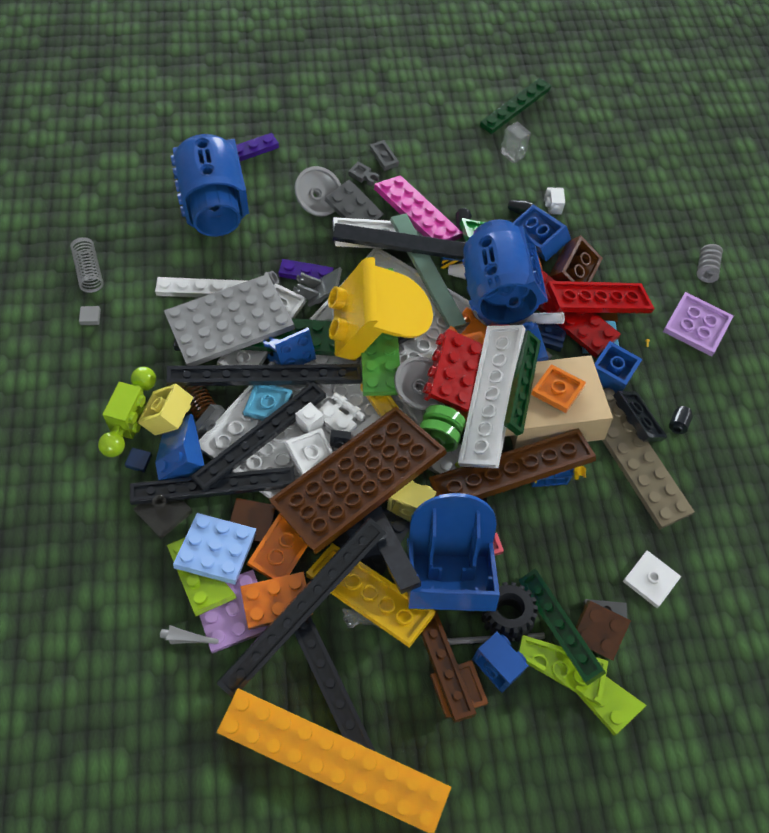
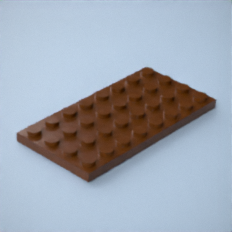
[269,406,447,554]

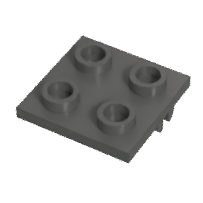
[293,267,342,307]

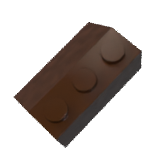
[549,235,603,282]

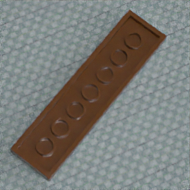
[429,428,596,499]

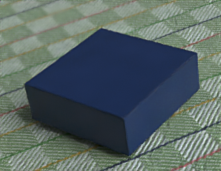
[124,448,152,473]

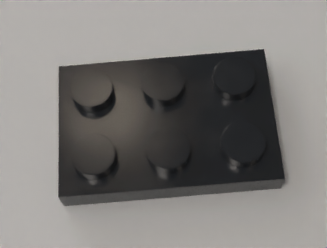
[613,391,667,442]

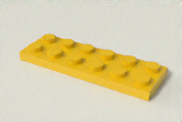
[306,543,435,648]

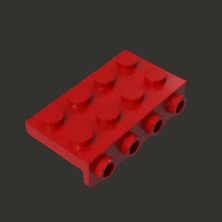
[423,329,483,413]

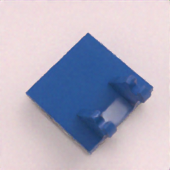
[263,328,316,365]

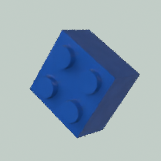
[595,341,642,393]
[472,632,529,693]

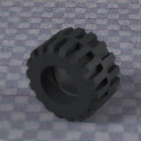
[482,582,538,642]

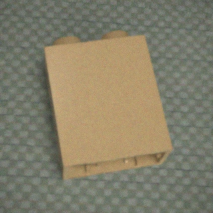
[505,356,613,449]

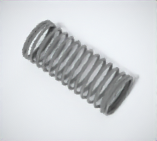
[70,237,104,292]

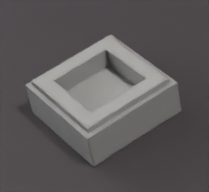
[79,306,101,325]

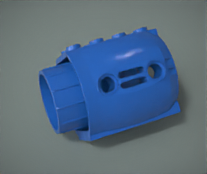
[171,134,249,237]
[462,220,548,325]

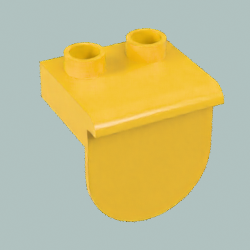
[328,257,433,361]

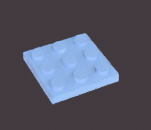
[173,513,256,585]

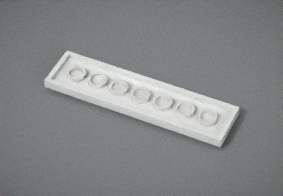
[458,325,525,468]

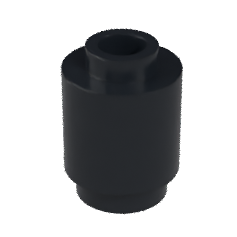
[669,406,693,434]

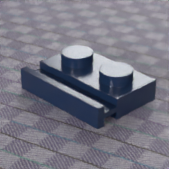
[537,324,566,352]

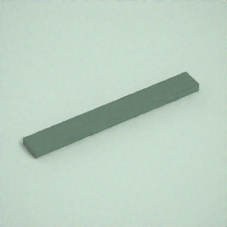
[390,213,467,329]

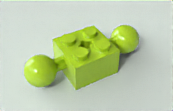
[98,367,156,457]

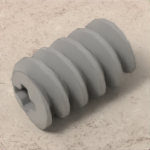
[697,244,723,283]

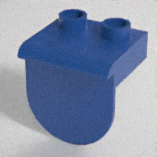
[407,493,500,611]

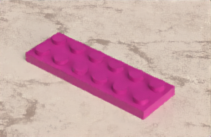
[374,175,463,241]

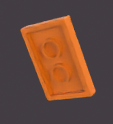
[247,513,308,579]
[240,572,313,630]

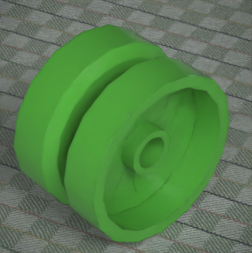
[419,405,466,452]

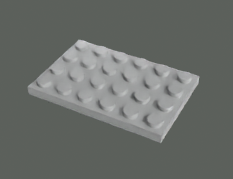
[164,274,295,366]

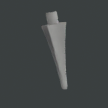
[160,625,219,644]

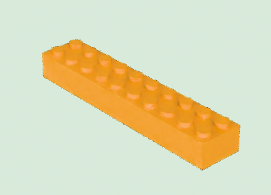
[216,688,451,833]

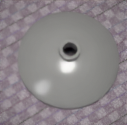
[294,166,341,216]
[394,356,443,411]

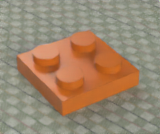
[531,364,586,413]

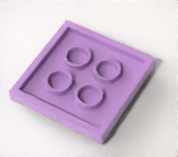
[663,292,733,357]
[199,570,269,654]

